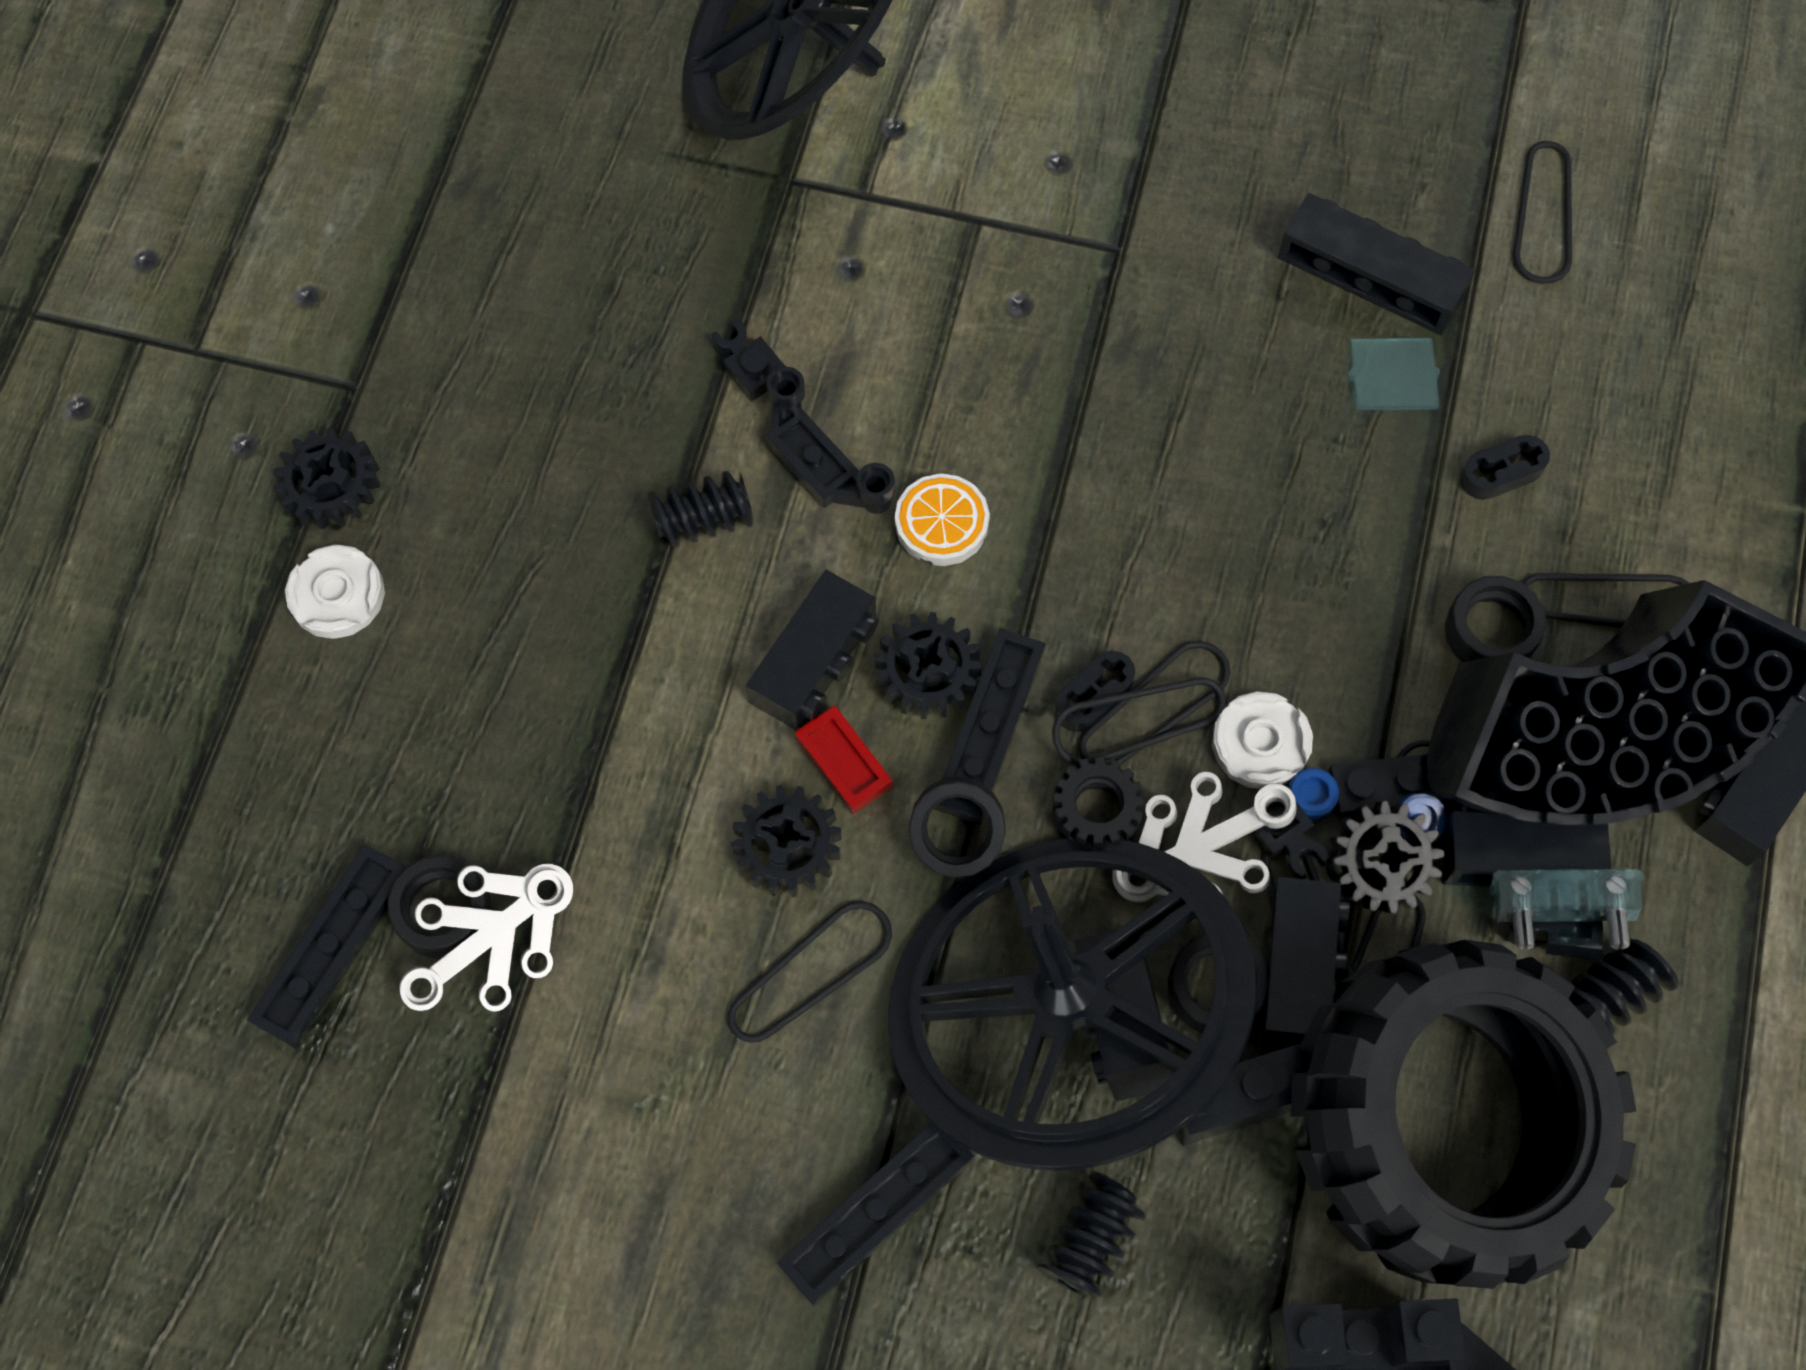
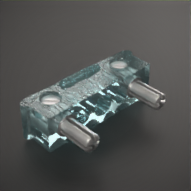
[1489,869,1644,950]

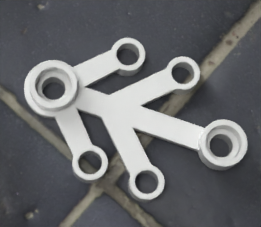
[1113,772,1296,903]
[399,864,573,1011]

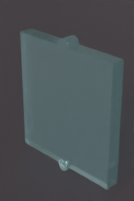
[1348,338,1440,410]

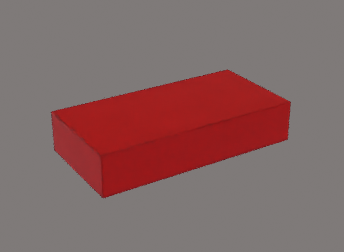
[794,705,893,815]

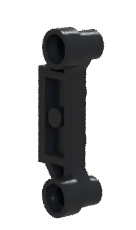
[765,367,895,514]

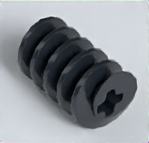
[648,471,754,548]
[1569,939,1679,1035]
[1037,1171,1146,1297]

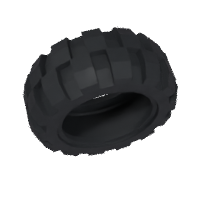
[1291,939,1636,1289]

